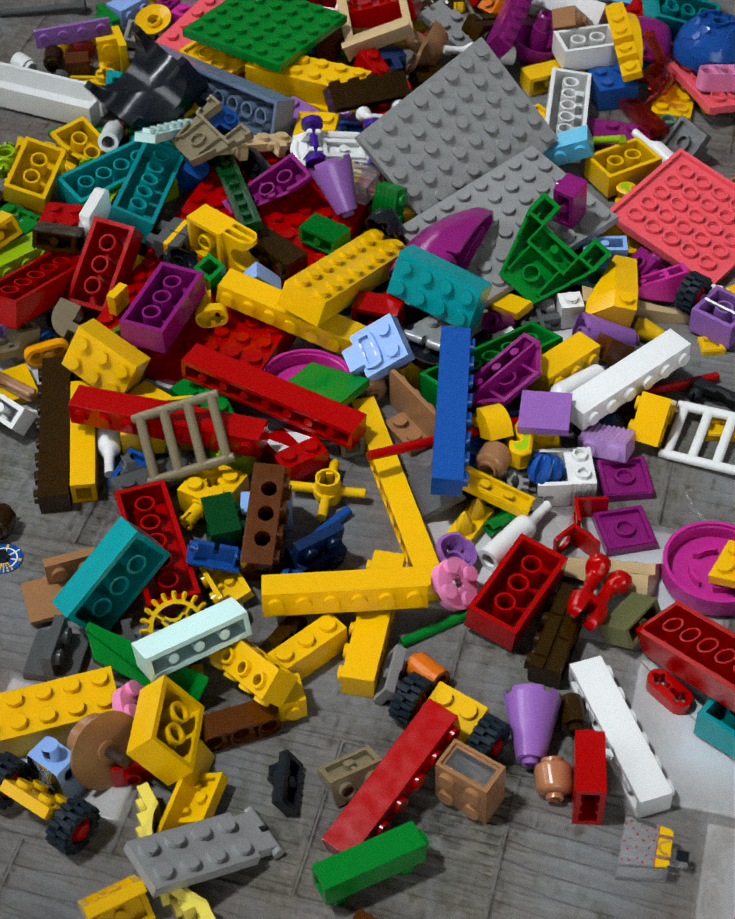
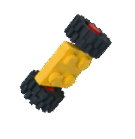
[388,671,511,771]
[0,752,101,856]

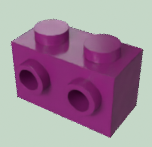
[553,173,587,229]

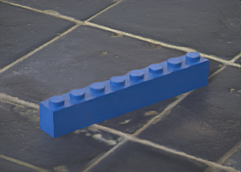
[430,326,475,497]

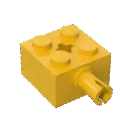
[177,457,249,530]

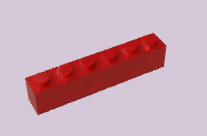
[322,698,461,855]

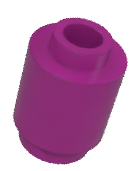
[482,310,515,334]

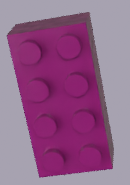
[119,261,206,354]

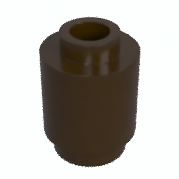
[43,45,64,73]
[558,693,590,737]

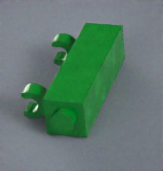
[312,820,429,907]

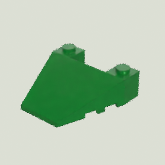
[499,192,612,305]

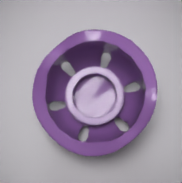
[435,532,477,566]

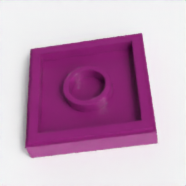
[594,456,654,502]
[592,505,658,557]

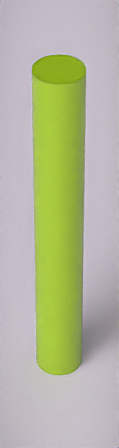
[592,135,626,145]

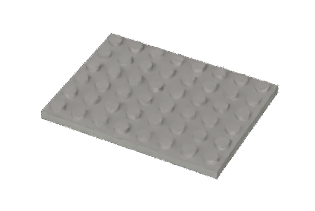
[354,36,559,217]
[400,146,619,308]

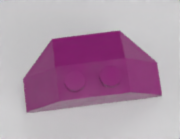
[468,332,542,406]

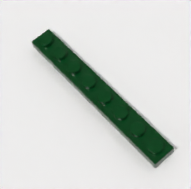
[211,154,263,232]

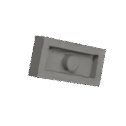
[373,644,407,705]

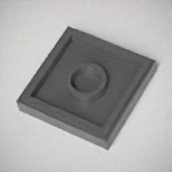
[406,464,467,522]

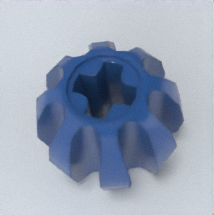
[527,452,565,485]

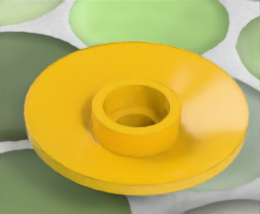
[135,4,172,35]

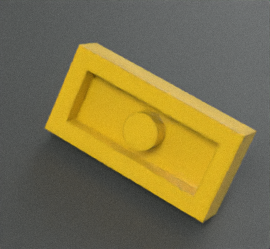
[446,498,494,543]

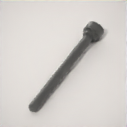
[0,0,87,17]

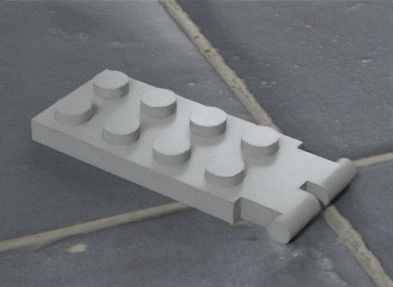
[416,0,473,46]
[404,308,488,352]
[124,806,284,897]

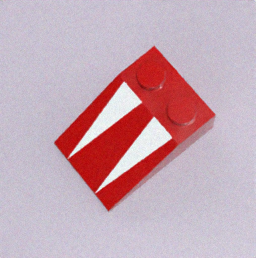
[261,424,329,482]

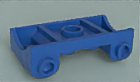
[176,103,239,192]

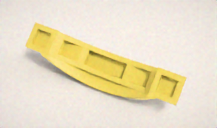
[135,782,215,919]

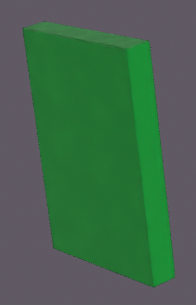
[288,362,370,406]

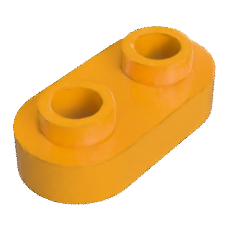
[23,338,69,368]

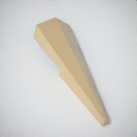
[580,286,691,324]
[564,557,661,597]

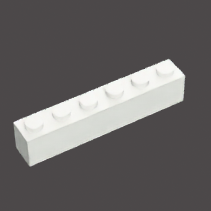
[570,329,691,431]
[568,655,675,819]

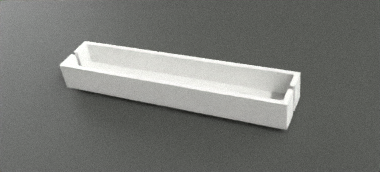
[0,62,108,127]

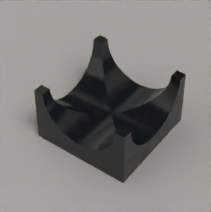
[84,24,209,132]

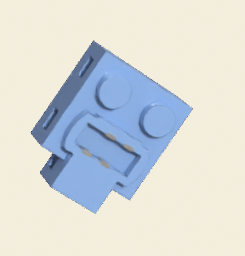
[342,313,415,381]

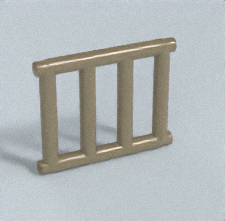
[131,389,237,483]

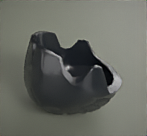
[365,208,402,240]
[163,246,199,269]

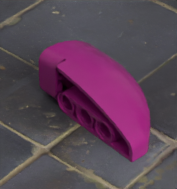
[388,207,494,279]

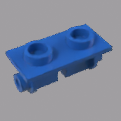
[186,538,242,574]

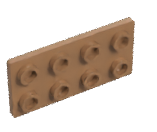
[384,369,436,457]
[21,546,95,626]

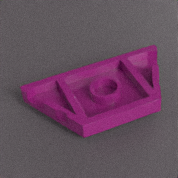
[586,117,663,150]

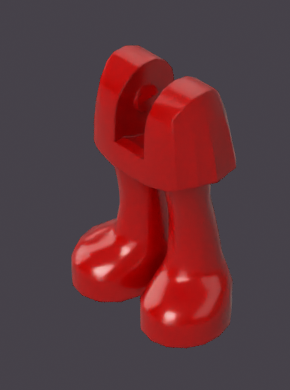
[567,553,633,631]

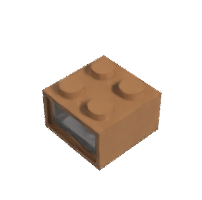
[435,739,506,825]

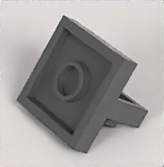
[662,115,713,164]
[22,615,90,682]

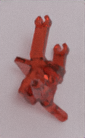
[635,30,677,111]

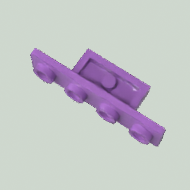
[33,17,112,49]

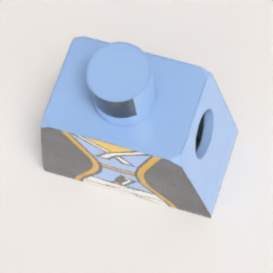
[27,736,86,798]

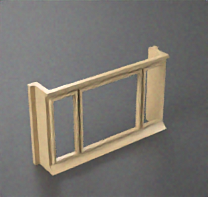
[337,0,415,63]

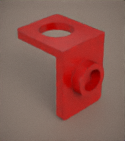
[572,496,609,527]
[553,522,601,556]
[110,762,153,788]

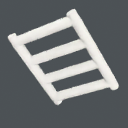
[658,400,735,475]

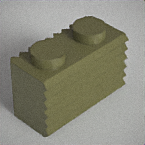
[599,591,661,649]

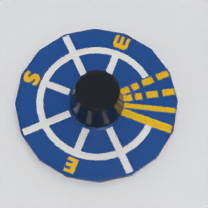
[0,544,23,574]

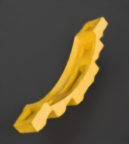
[604,1,643,83]

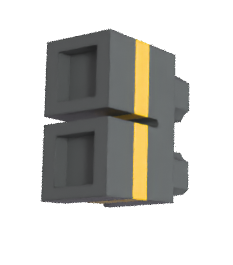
[146,217,190,258]

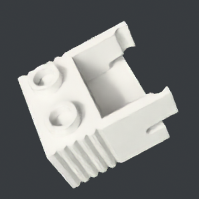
[532,447,597,506]

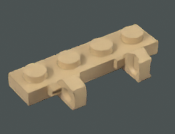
[220,131,293,161]

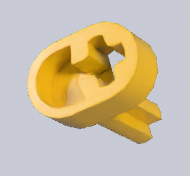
[195,287,228,328]

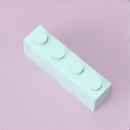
[131,597,252,682]

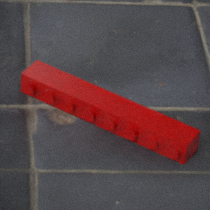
[181,343,367,450]
[68,385,269,458]

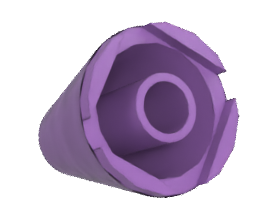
[309,154,357,218]
[572,312,639,346]
[504,683,561,769]

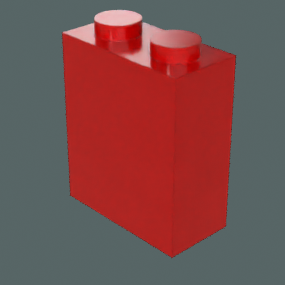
[571,729,607,825]

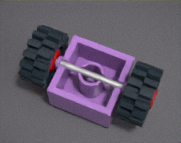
[674,271,735,349]

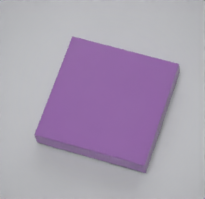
[517,390,573,436]

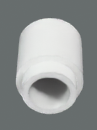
[10,52,39,71]

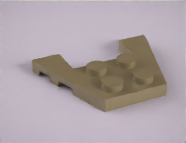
[171,94,254,167]

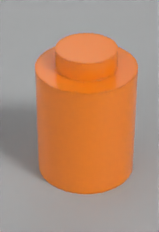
[406,651,450,686]

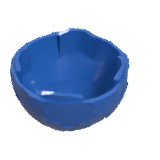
[672,9,735,72]

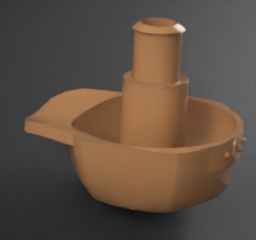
[401,20,449,75]

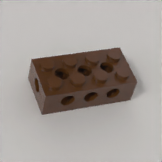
[240,462,292,581]

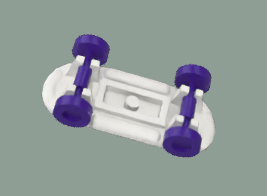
[290,115,380,172]

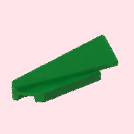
[86,622,209,702]

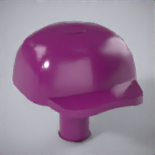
[513,10,556,65]
[637,16,672,62]

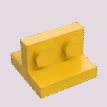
[95,25,130,72]
[77,874,156,919]

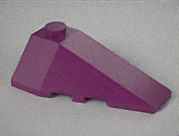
[222,153,313,216]

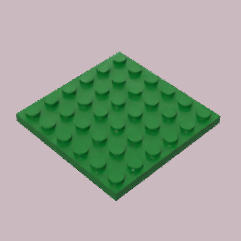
[182,0,347,73]

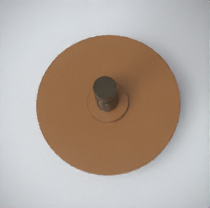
[66,710,136,790]

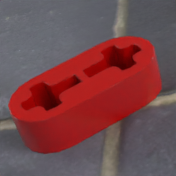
[646,668,693,715]

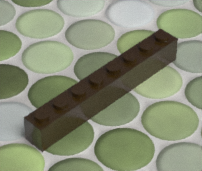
[33,357,74,514]

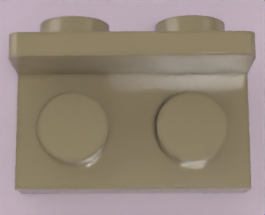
[317,745,382,807]

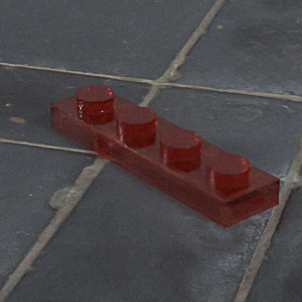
[618,98,670,137]

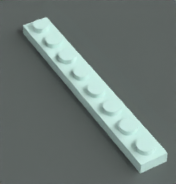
[134,116,196,144]

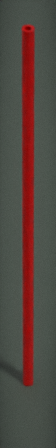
[367,372,720,461]

